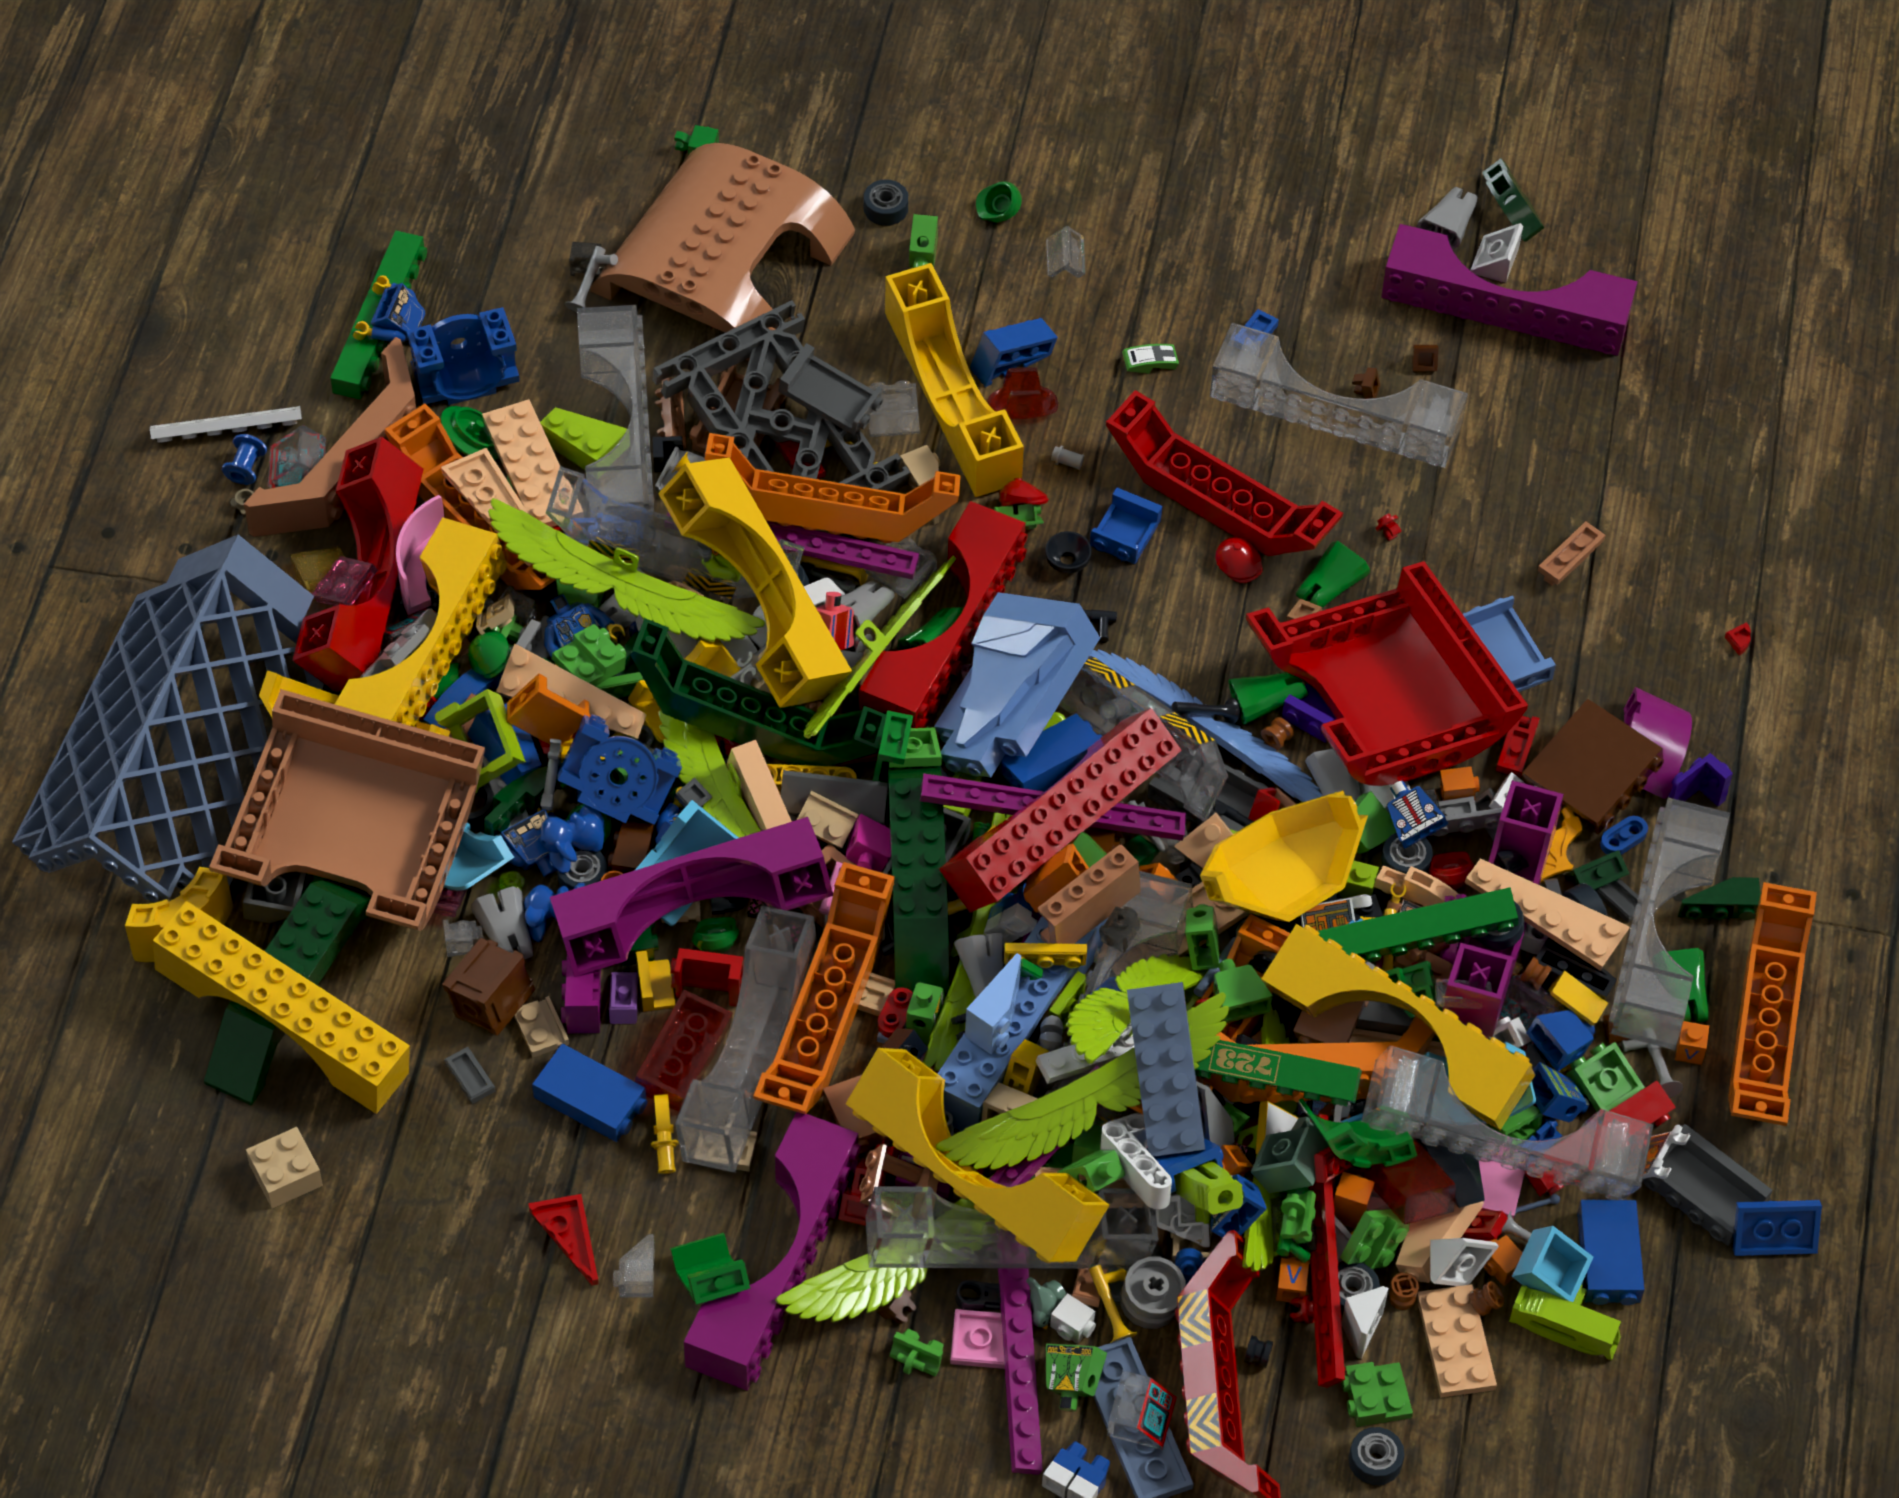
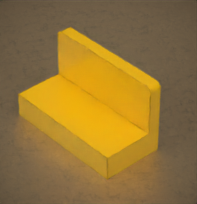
[636,951,675,1012]
[1548,971,1608,1026]

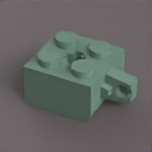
[1251,1117,1329,1194]

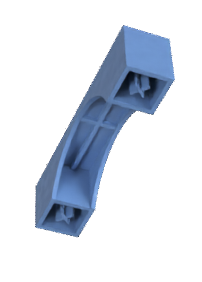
[938,915,1112,1131]

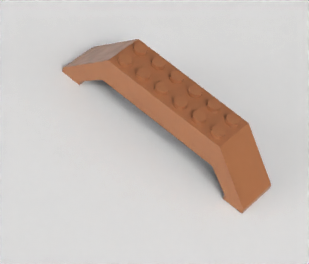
[244,337,417,537]

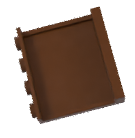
[1522,699,1664,835]

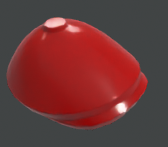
[999,478,1049,506]
[1215,537,1263,583]
[1428,852,1475,890]

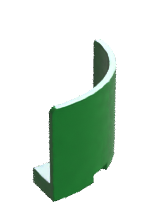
[1298,1098,1417,1168]

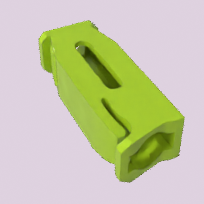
[1174,1160,1243,1224]
[1509,1285,1621,1361]

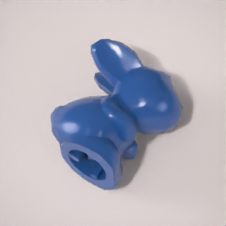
[540,805,604,873]
[524,883,585,942]

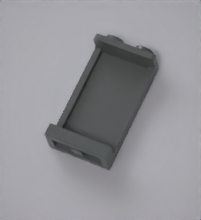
[778,343,884,436]

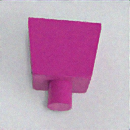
[846,813,891,872]

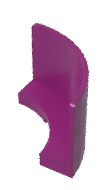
[1623,687,1692,799]

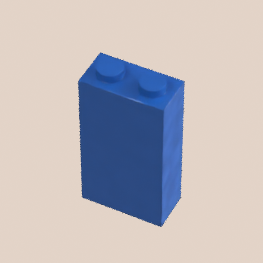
[999,713,1103,792]
[532,1043,648,1142]
[1577,1200,1644,1305]

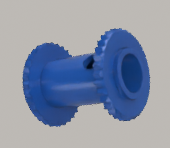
[222,434,267,485]

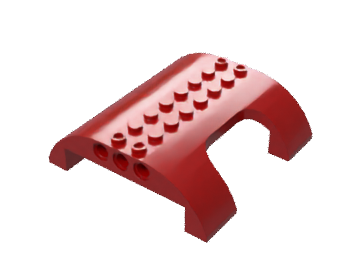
[1246,561,1528,786]

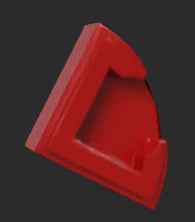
[1724,622,1751,656]

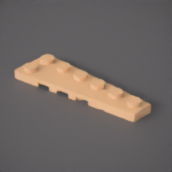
[1465,858,1630,971]

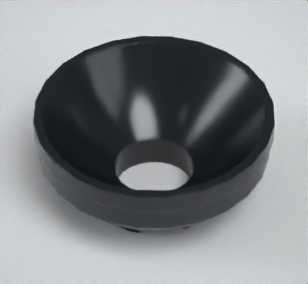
[1045,531,1091,573]

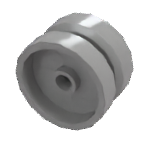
[1120,1257,1186,1329]

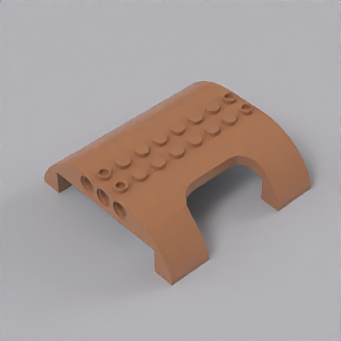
[590,143,855,361]
[209,689,485,931]

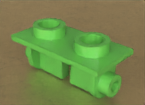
[994,503,1044,529]

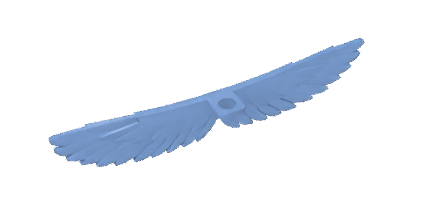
[1087,649,1323,802]

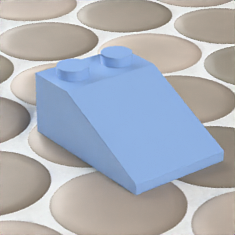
[965,953,1021,1054]

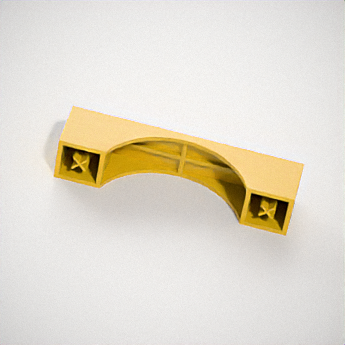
[885,263,1024,497]
[658,458,852,708]
[335,517,507,727]
[153,901,410,1114]
[1261,924,1535,1131]
[846,1048,1109,1263]

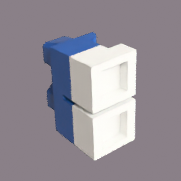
[984,883,1037,946]
[1042,1441,1110,1498]

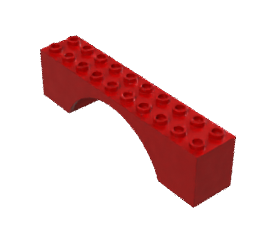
[292,437,424,692]
[859,501,1028,728]
[939,707,1182,912]

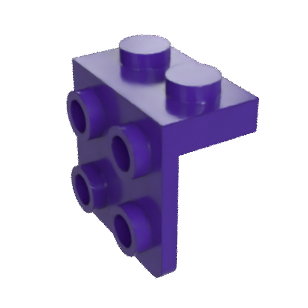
[1282,683,1337,743]
[1667,753,1733,811]

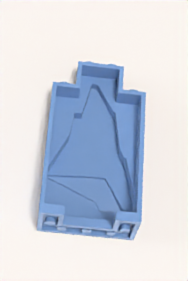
[934,592,1100,778]

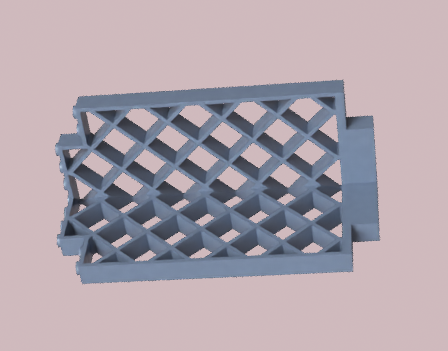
[12,535,325,903]

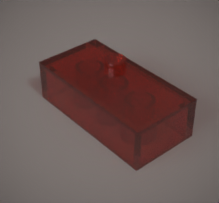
[635,990,733,1113]
[1354,1125,1456,1225]

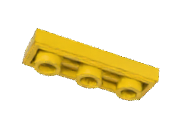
[1004,943,1087,968]

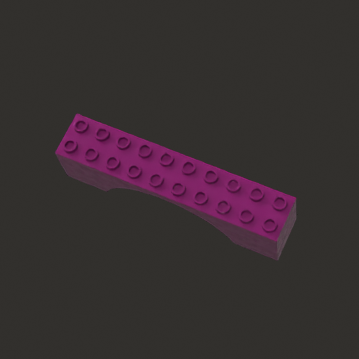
[1381,224,1638,356]
[1442,780,1564,1037]
[550,817,833,977]
[684,1112,861,1391]

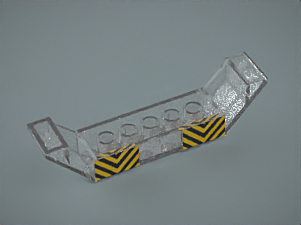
[545,466,804,599]
[1059,656,1228,821]

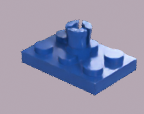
[1733,1200,1822,1256]

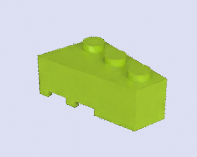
[540,407,630,478]

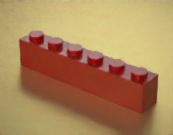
[1522,1081,1676,1196]

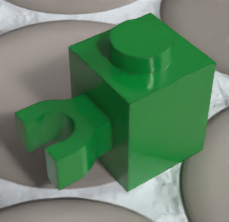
[674,125,719,156]

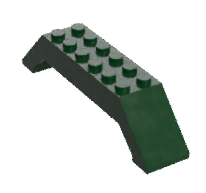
[631,618,886,766]
[887,762,949,996]
[204,879,372,1106]

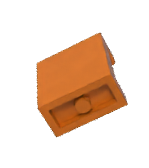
[507,673,590,745]

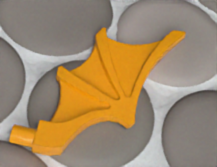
[1540,807,1582,883]

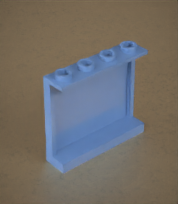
[1463,596,1556,692]

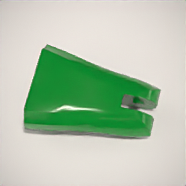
[1296,541,1370,608]
[897,607,963,651]
[1228,672,1309,725]
[1651,948,1708,1025]

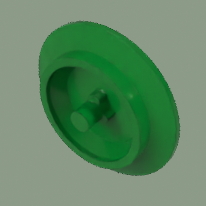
[440,406,500,461]

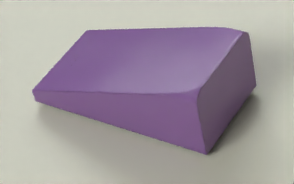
[609,972,638,1024]

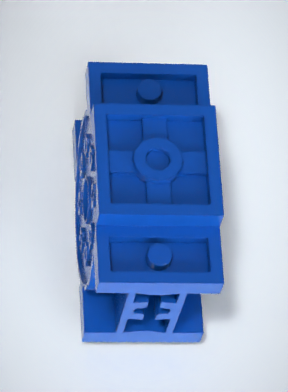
[407,307,520,405]
[557,714,682,825]

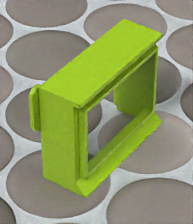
[435,689,526,793]

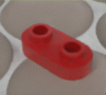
[878,988,913,1038]

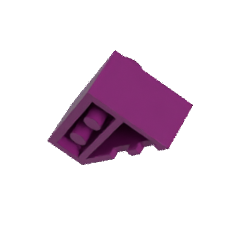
[561,954,601,1034]

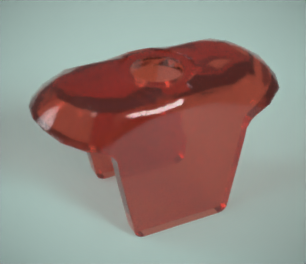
[987,367,1059,419]

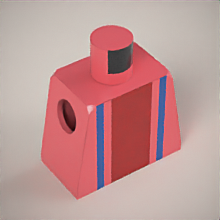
[816,592,854,651]

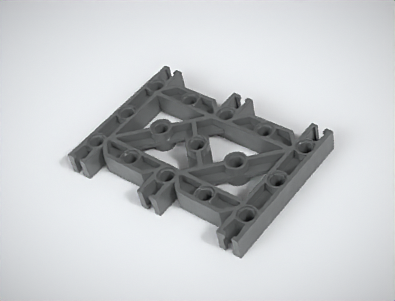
[653,300,911,530]

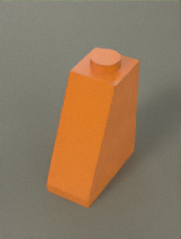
[1023,844,1089,913]

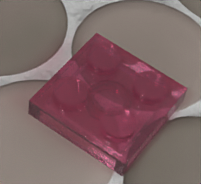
[312,556,378,606]

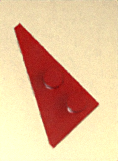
[528,1194,599,1286]

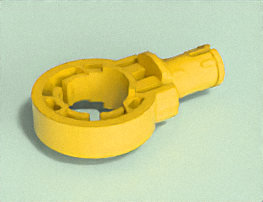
[651,1094,679,1174]

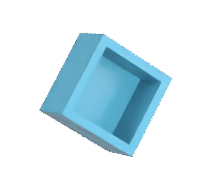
[1512,1226,1594,1302]

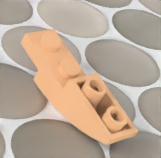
[1374,865,1458,907]

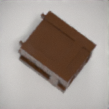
[442,938,536,1036]

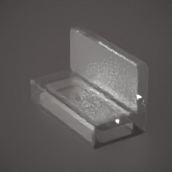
[1046,226,1085,278]

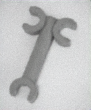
[730,651,762,686]
[541,739,563,811]

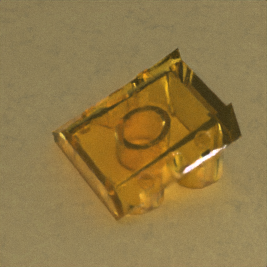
[289,546,355,600]

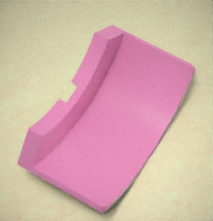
[396,495,444,615]

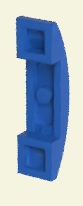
[423,669,504,729]

